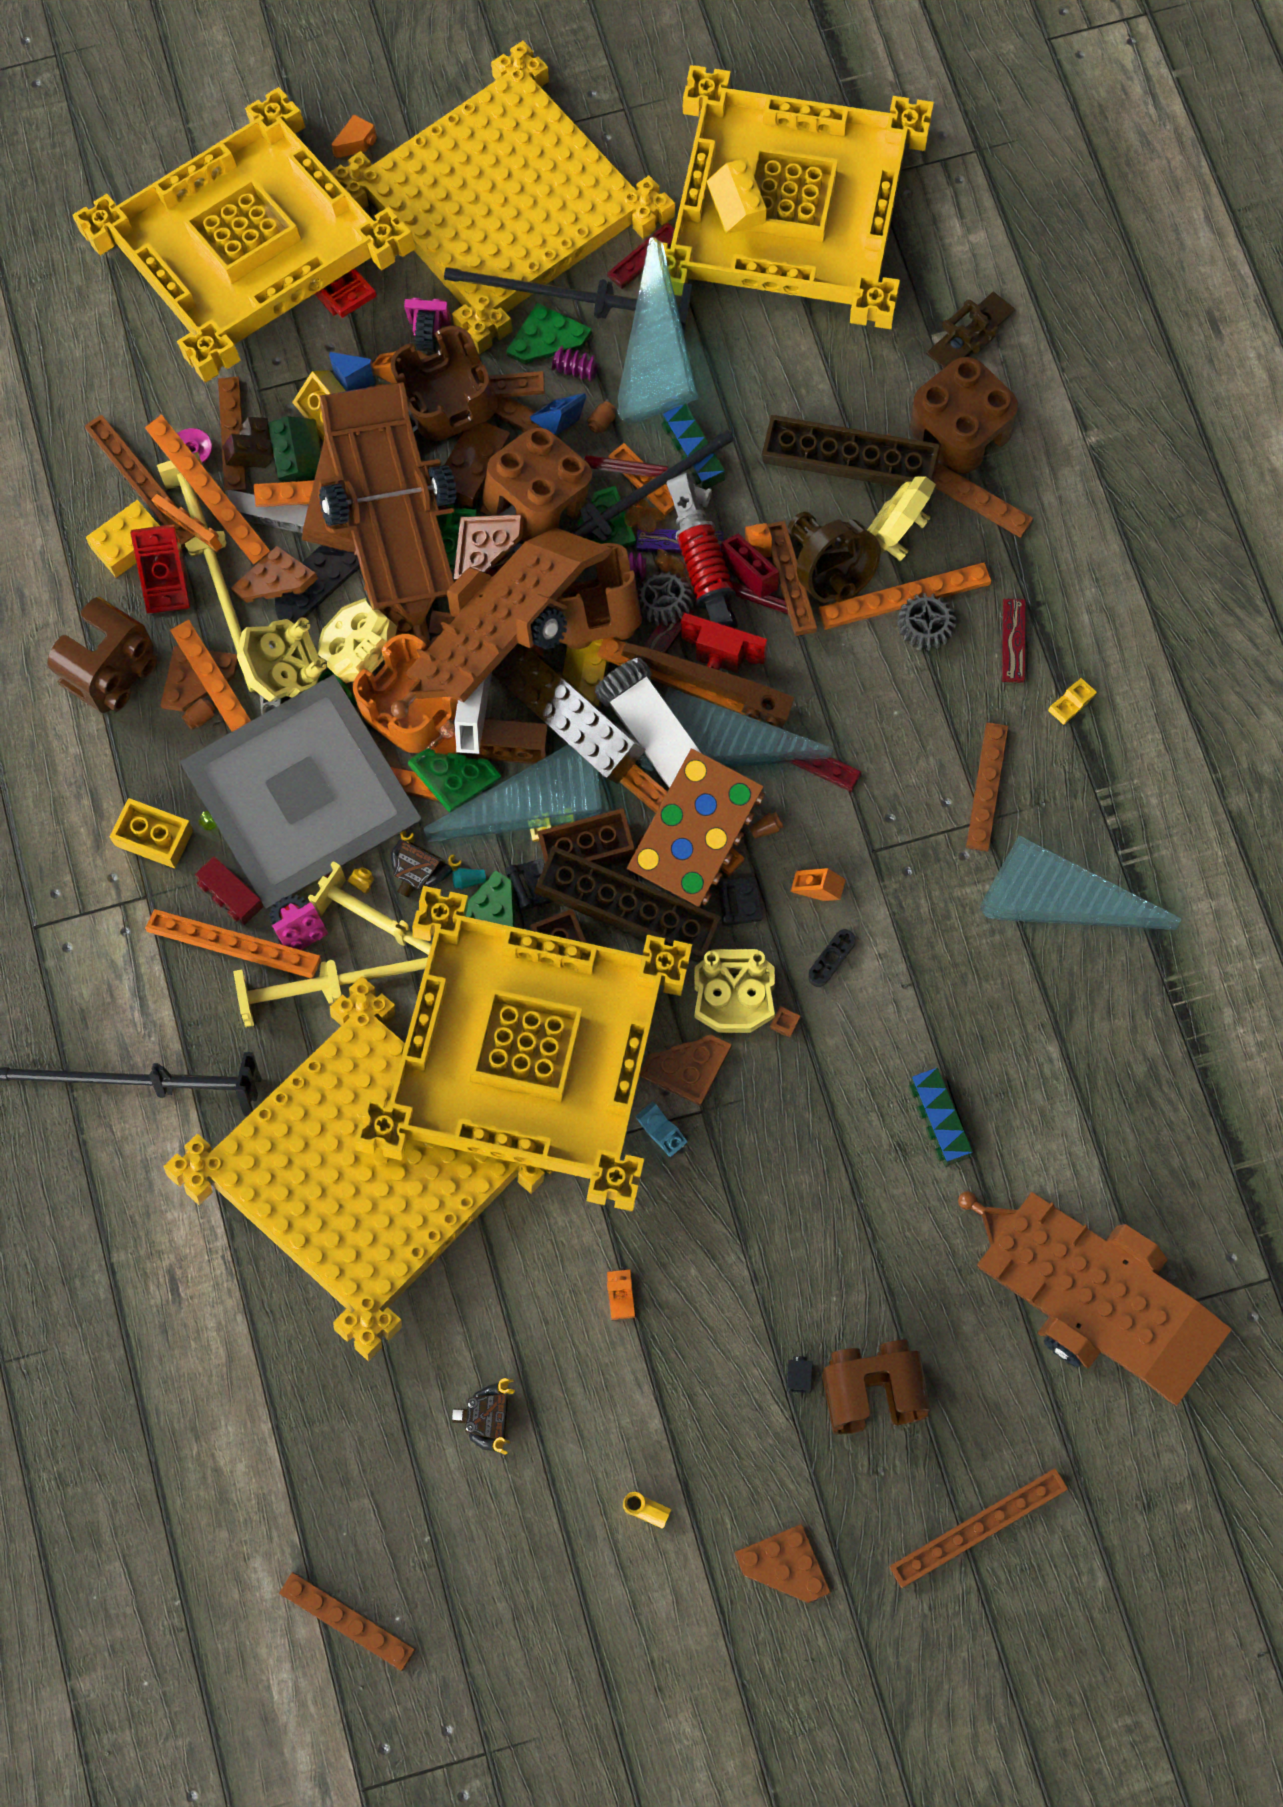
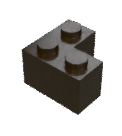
[223,417,274,468]

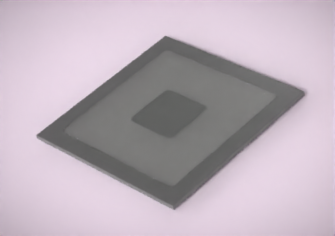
[180,675,422,910]

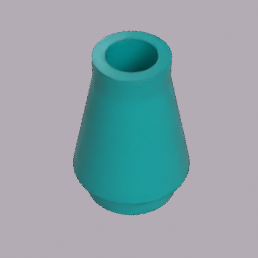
[452,868,486,890]

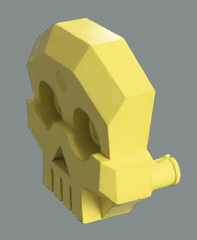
[868,476,936,561]
[316,598,397,683]
[237,618,327,702]
[695,949,775,1033]

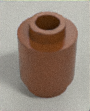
[587,401,617,433]
[182,698,215,730]

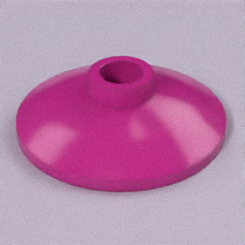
[177,428,212,464]

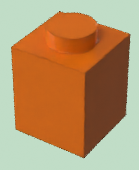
[745,523,772,558]

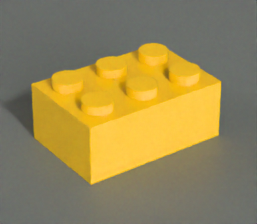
[86,500,160,578]
[110,798,194,869]

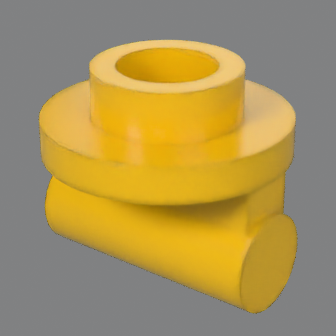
[348,867,374,894]

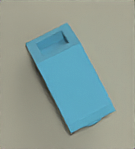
[635,1102,687,1157]

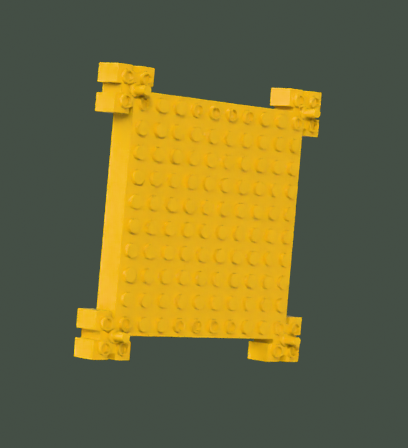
[330,41,675,355]
[643,65,934,329]
[72,87,416,383]
[355,886,692,1211]
[164,976,553,1362]

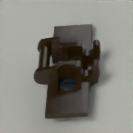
[926,291,1015,368]

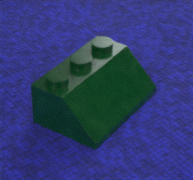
[268,416,322,482]

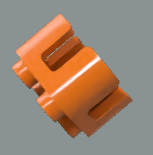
[353,634,458,753]

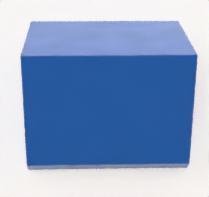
[329,352,376,391]
[530,393,586,435]

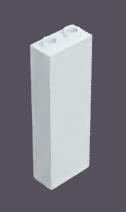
[455,672,492,754]
[610,676,701,788]

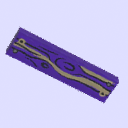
[637,529,724,553]

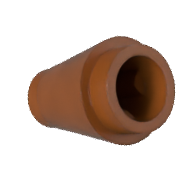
[749,811,783,839]

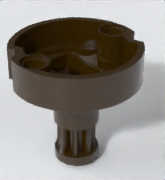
[788,511,881,603]

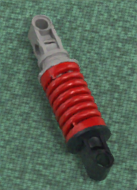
[667,473,738,629]

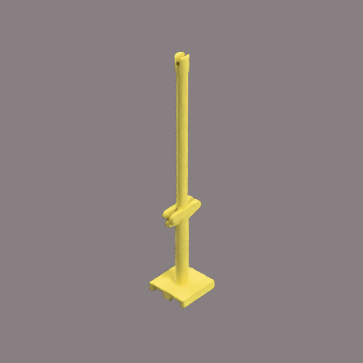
[157,452,256,692]
[308,861,431,955]
[233,957,428,1027]

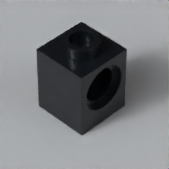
[786,1356,812,1393]

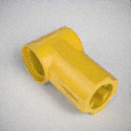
[623,1492,671,1529]

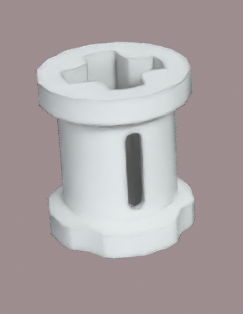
[694,484,712,508]

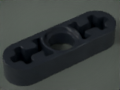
[808,929,855,987]

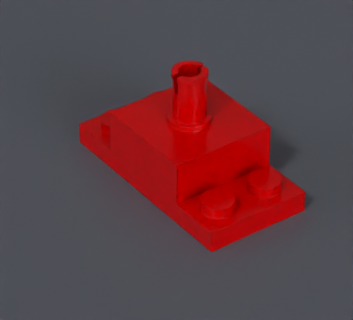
[315,268,377,318]
[130,524,190,614]
[681,613,767,673]

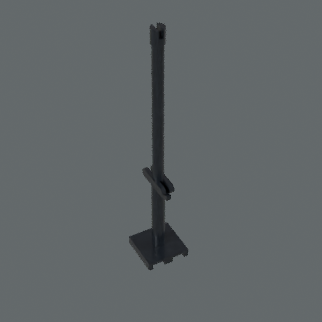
[444,267,692,342]
[511,430,734,555]
[0,1052,262,1116]

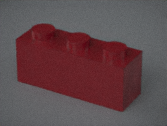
[721,533,779,599]
[195,856,264,925]

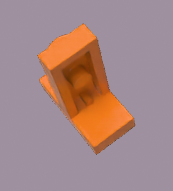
[607,1270,635,1320]

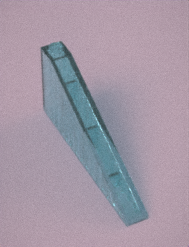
[617,237,698,425]
[638,687,833,771]
[424,744,603,842]
[979,836,1181,930]

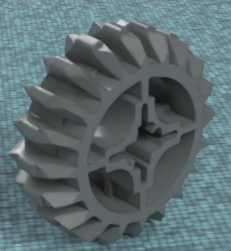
[637,571,694,626]
[897,593,957,651]
[594,658,652,707]

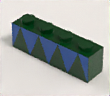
[661,403,725,490]
[908,1067,973,1167]

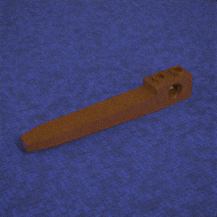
[621,643,795,728]

